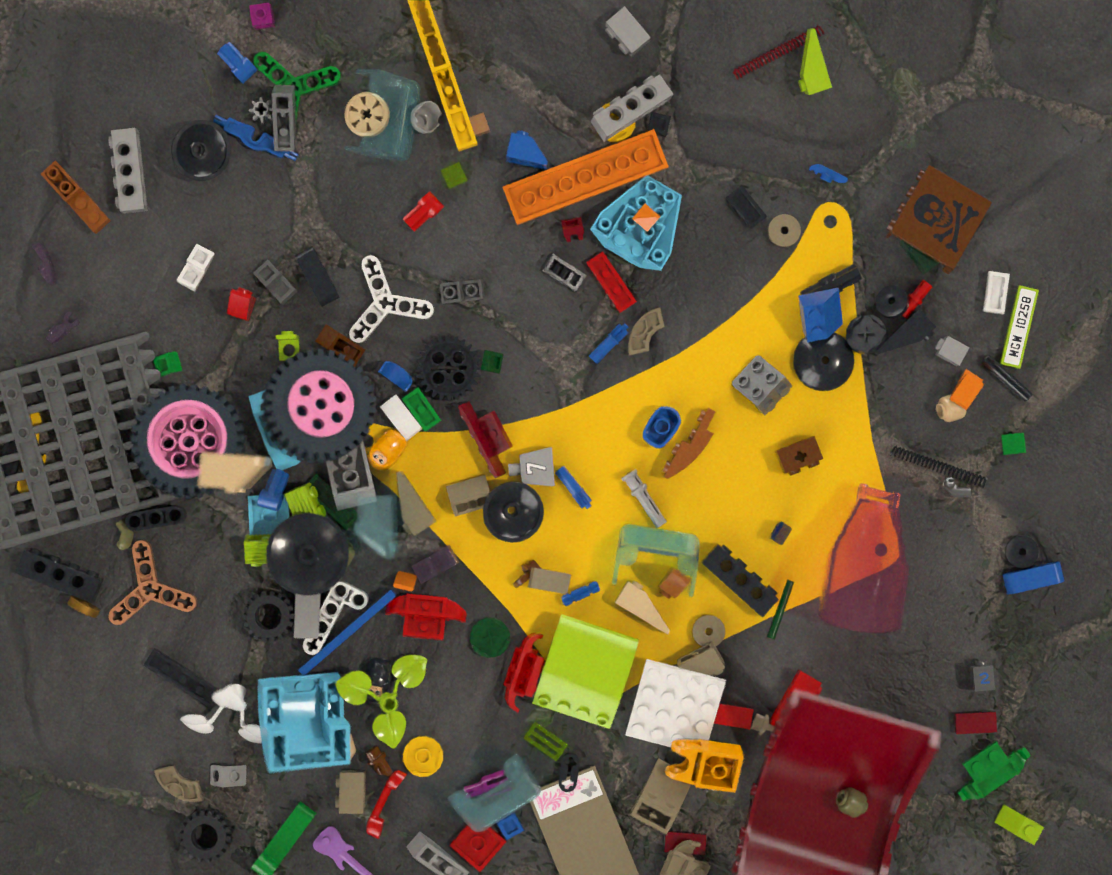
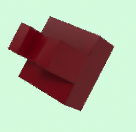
[561,217,584,242]

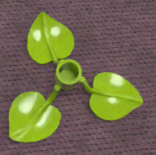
[336,654,427,749]

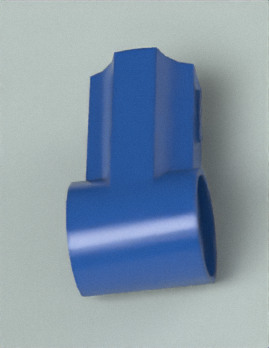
[217,42,258,84]
[257,469,289,512]

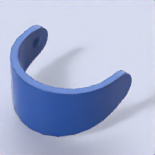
[378,361,413,392]

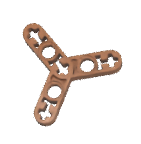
[109,540,198,625]

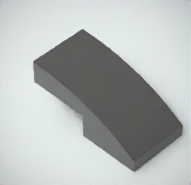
[253,260,298,305]

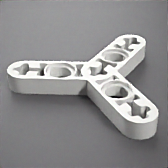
[349,255,434,343]

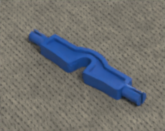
[213,115,299,161]

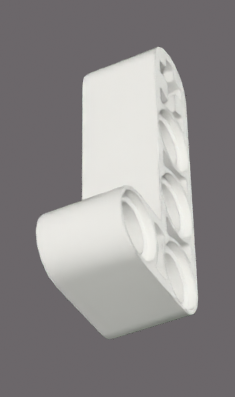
[303,581,369,655]

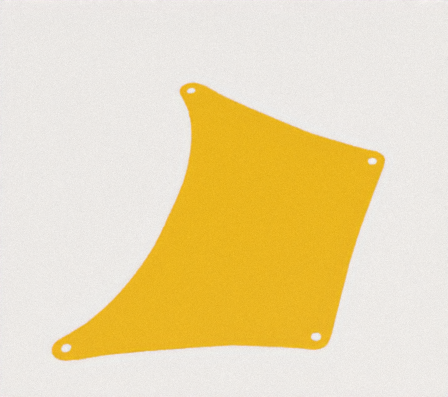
[365,202,902,692]

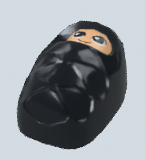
[365,657,393,702]

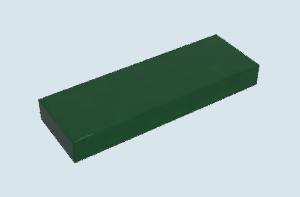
[308,474,361,530]

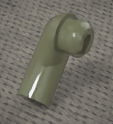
[116,519,134,550]

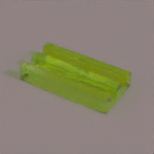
[523,721,568,762]

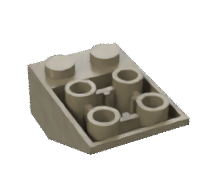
[630,758,691,835]

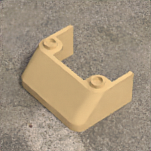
[199,453,273,493]

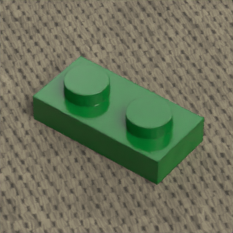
[402,387,442,432]

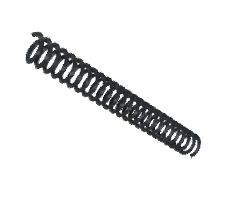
[890,445,988,488]

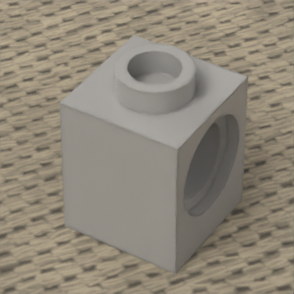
[935,336,969,366]

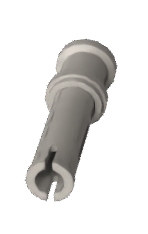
[621,469,667,528]

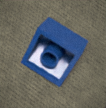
[506,131,548,170]
[798,288,843,342]

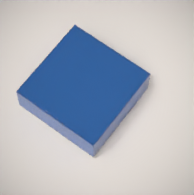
[496,812,524,841]

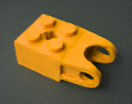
[665,739,744,793]

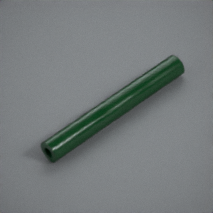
[767,580,794,640]

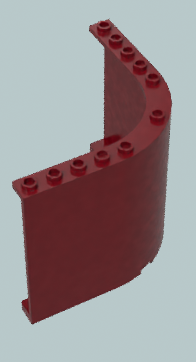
[732,690,940,875]

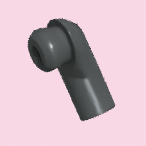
[943,477,971,498]

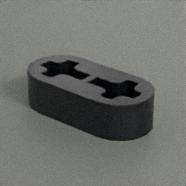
[559,753,580,792]

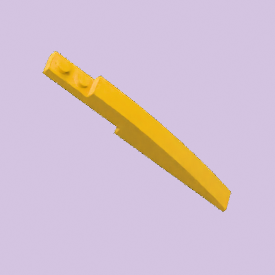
[407,0,478,151]

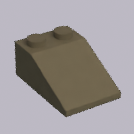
[396,471,436,536]

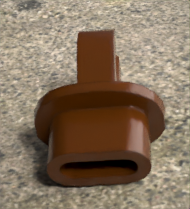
[513,559,542,588]
[365,745,393,776]

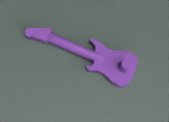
[313,826,373,875]

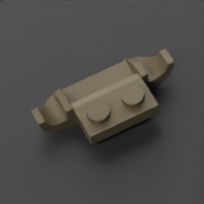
[660,840,711,875]

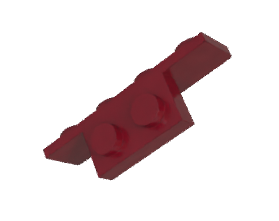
[458,401,513,478]

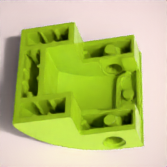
[532,614,639,729]

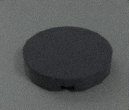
[846,315,887,354]

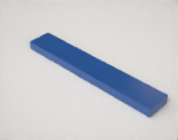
[298,589,397,675]

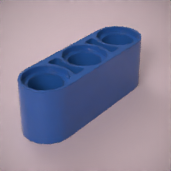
[1003,561,1065,595]

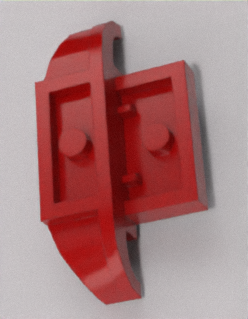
[385,594,467,641]
[503,633,545,712]

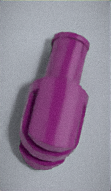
[464,769,511,799]

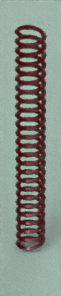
[732,25,825,80]

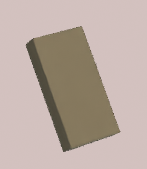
[528,567,571,594]

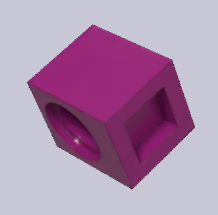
[249,3,275,30]

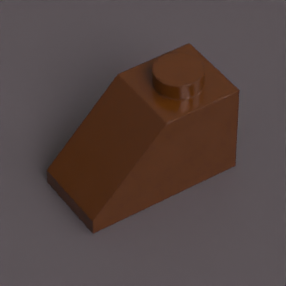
[315,324,365,367]

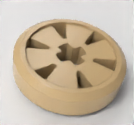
[344,92,390,138]

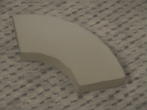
[628,307,664,356]
[154,765,203,802]

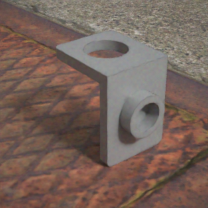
[210,765,246,787]

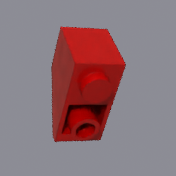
[227,287,256,321]

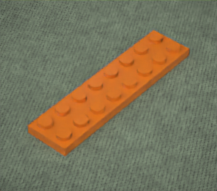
[503,129,669,225]

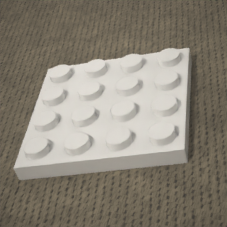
[625,659,725,747]

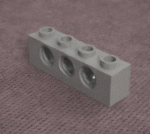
[591,74,673,142]
[109,128,148,213]

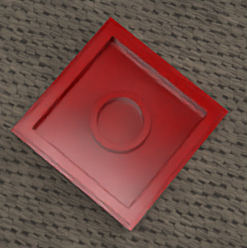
[449,814,507,872]

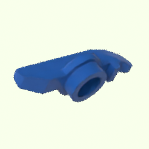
[809,164,848,183]

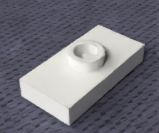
[983,271,1010,314]

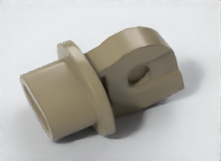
[751,713,775,735]

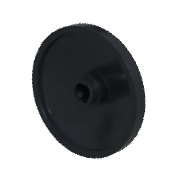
[266,513,349,596]

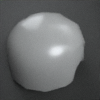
[411,101,442,134]

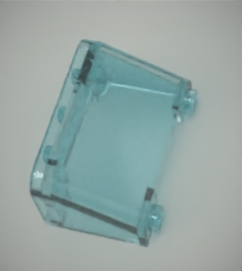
[447,754,541,832]

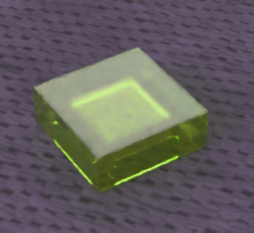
[441,162,468,190]

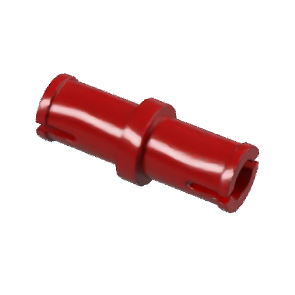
[902,280,933,319]

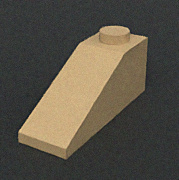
[615,580,670,634]

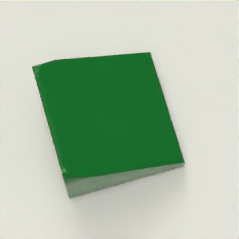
[153,352,182,377]
[1001,433,1026,455]

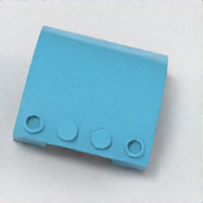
[258,672,350,772]

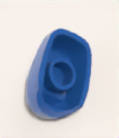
[643,406,681,449]

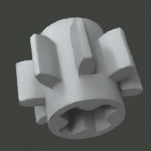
[249,97,273,124]

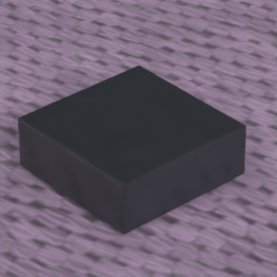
[647,112,671,137]

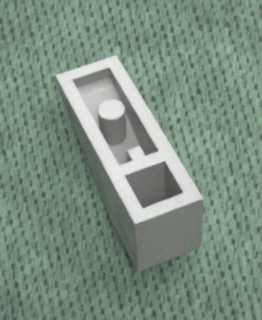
[407,831,470,875]

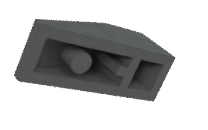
[272,85,296,151]

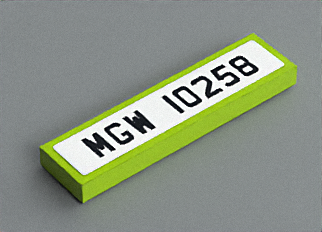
[1000,285,1039,369]

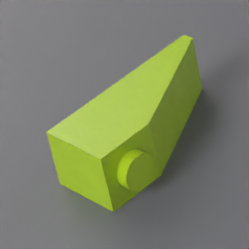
[799,28,832,95]

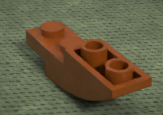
[41,160,111,234]
[662,408,716,479]

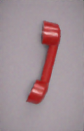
[366,770,407,840]

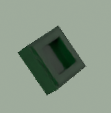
[481,350,504,374]

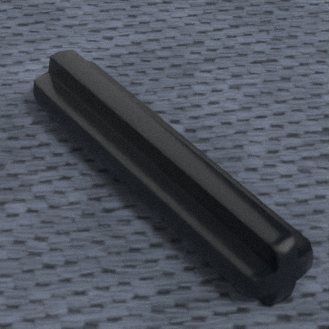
[982,355,1032,401]

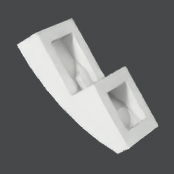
[177,244,214,292]
[380,395,422,441]

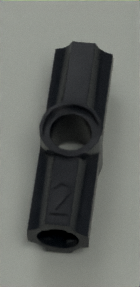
[799,264,862,295]

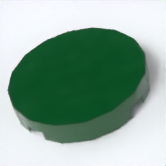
[470,617,510,658]

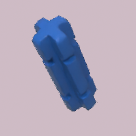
[561,581,600,606]

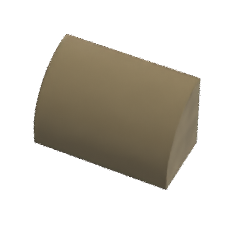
[446,475,490,517]

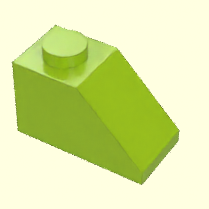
[994,804,1044,845]

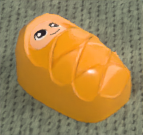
[367,429,407,471]

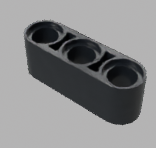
[294,246,340,307]
[125,506,187,531]

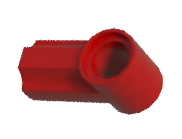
[403,191,444,232]

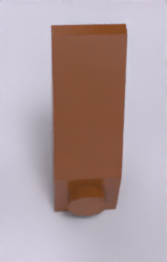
[658,566,692,599]

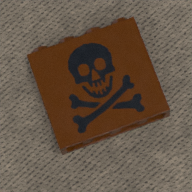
[886,165,992,274]

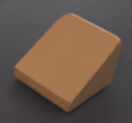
[469,113,490,137]

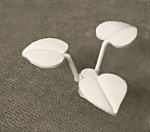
[180,684,262,743]

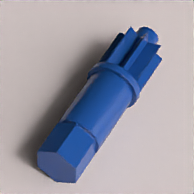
[589,323,629,364]
[555,466,592,509]

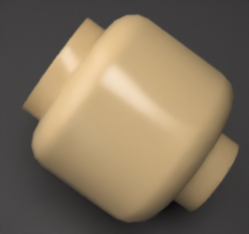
[936,394,966,422]

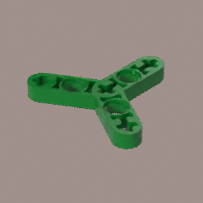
[254,52,341,125]

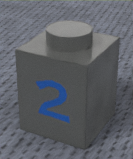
[969,661,995,692]

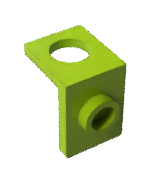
[276,331,299,361]

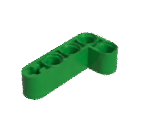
[251,801,317,875]

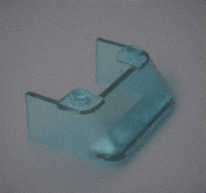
[344,69,420,161]
[355,495,399,559]
[611,524,700,597]

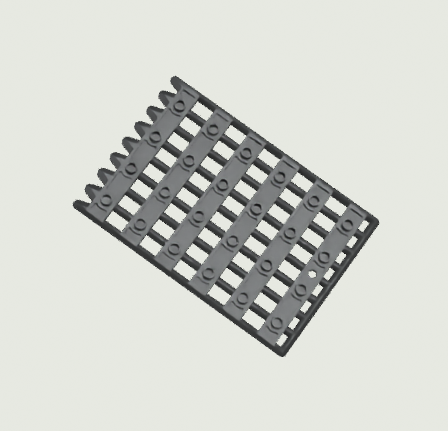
[0,332,185,550]

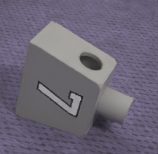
[508,447,555,486]

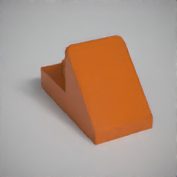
[949,369,984,410]

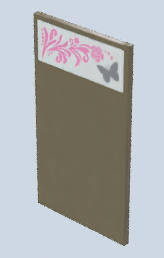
[527,765,639,875]

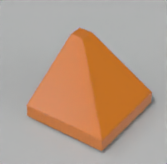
[632,203,660,232]

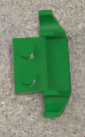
[958,741,1031,802]

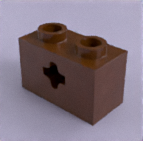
[775,436,823,476]

